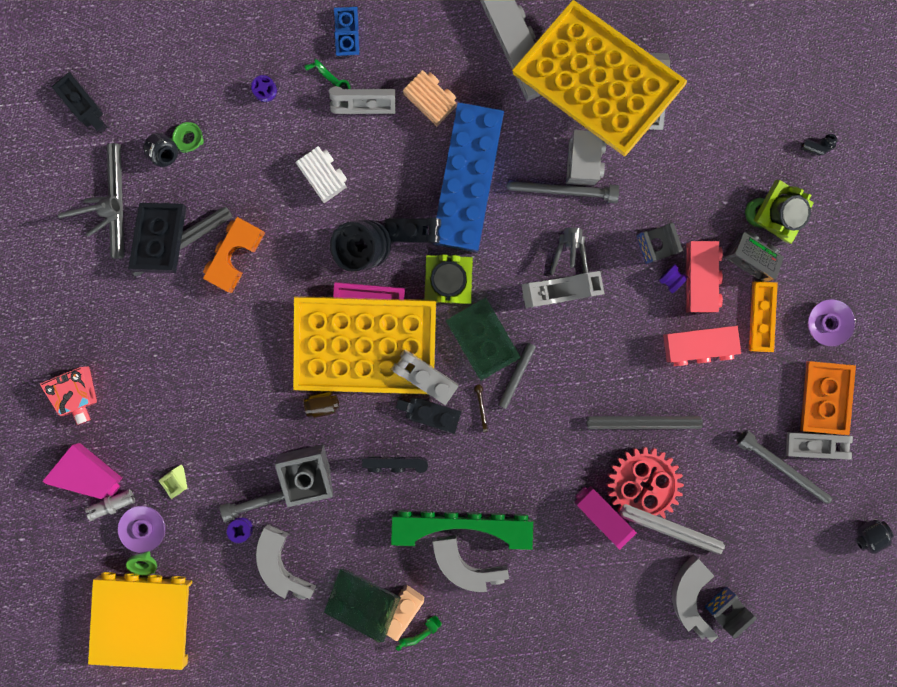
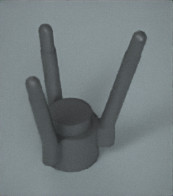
[58,195,121,237]
[549,228,588,275]

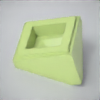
[159,465,187,499]

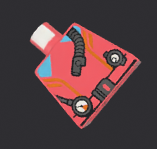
[40,366,97,425]

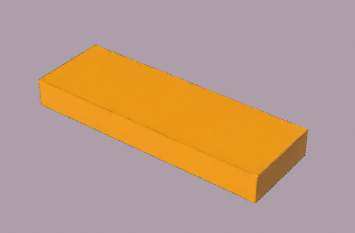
[749,281,778,352]

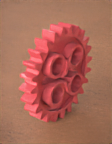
[606,446,684,519]

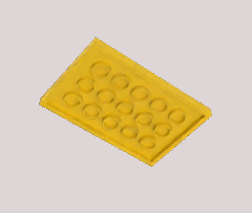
[512,0,687,157]
[293,296,436,394]

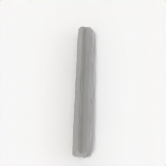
[620,504,725,555]

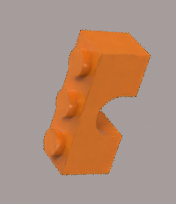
[203,217,265,293]

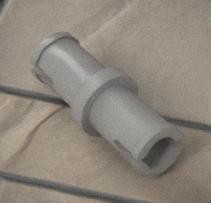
[85,489,135,521]

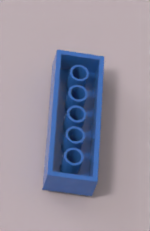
[432,102,504,253]

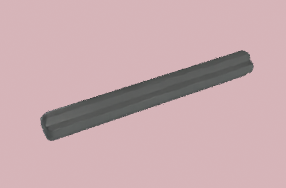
[106,143,124,259]
[131,207,232,276]
[587,416,703,429]

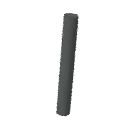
[498,343,536,409]

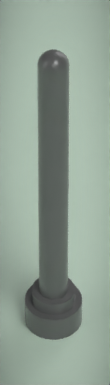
[507,181,619,204]
[736,430,832,504]
[219,490,285,523]

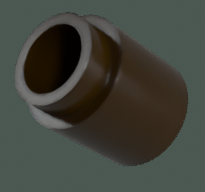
[304,391,340,418]

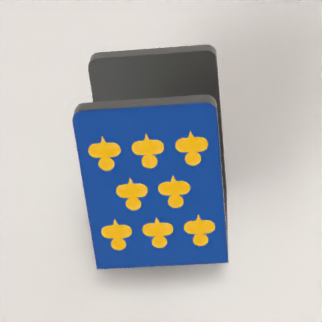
[637,222,683,264]
[704,586,757,639]

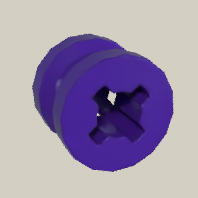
[251,75,277,102]
[658,264,688,293]
[227,517,253,543]

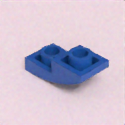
[334,7,360,56]

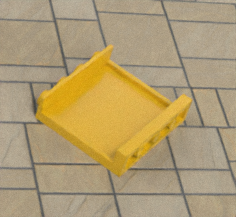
[88,572,192,670]

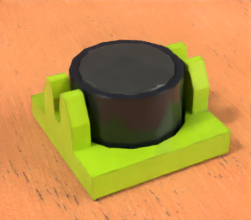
[753,180,814,244]
[425,255,473,304]

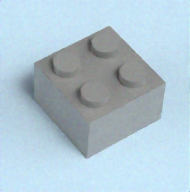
[566,130,606,186]

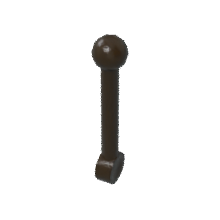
[474,384,488,433]

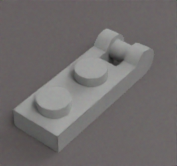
[329,86,395,114]
[391,349,459,405]
[786,432,853,459]

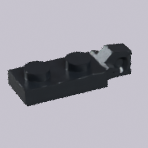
[51,72,108,133]
[396,397,462,434]

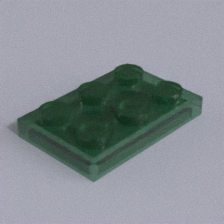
[446,297,521,381]
[324,569,401,643]

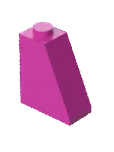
[43,443,122,499]
[574,486,636,550]

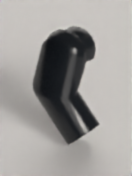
[801,134,838,156]

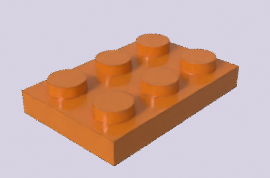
[800,361,856,435]

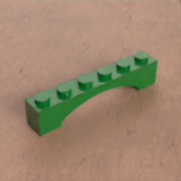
[391,510,533,550]

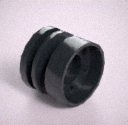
[330,220,391,272]

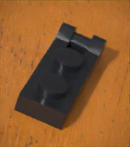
[385,218,441,243]
[362,456,429,473]

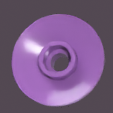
[808,299,855,346]
[118,506,165,553]

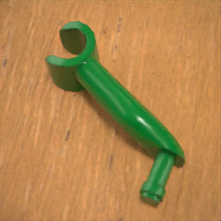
[304,59,351,89]
[396,615,442,651]

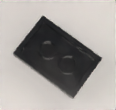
[128,203,187,273]

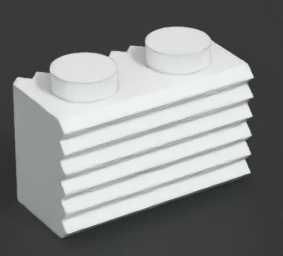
[295,146,347,203]

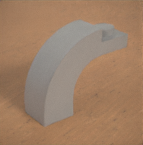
[522,271,604,308]
[256,524,316,600]
[433,535,509,592]
[672,555,718,643]

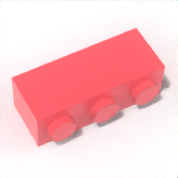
[686,241,723,313]
[663,326,741,366]

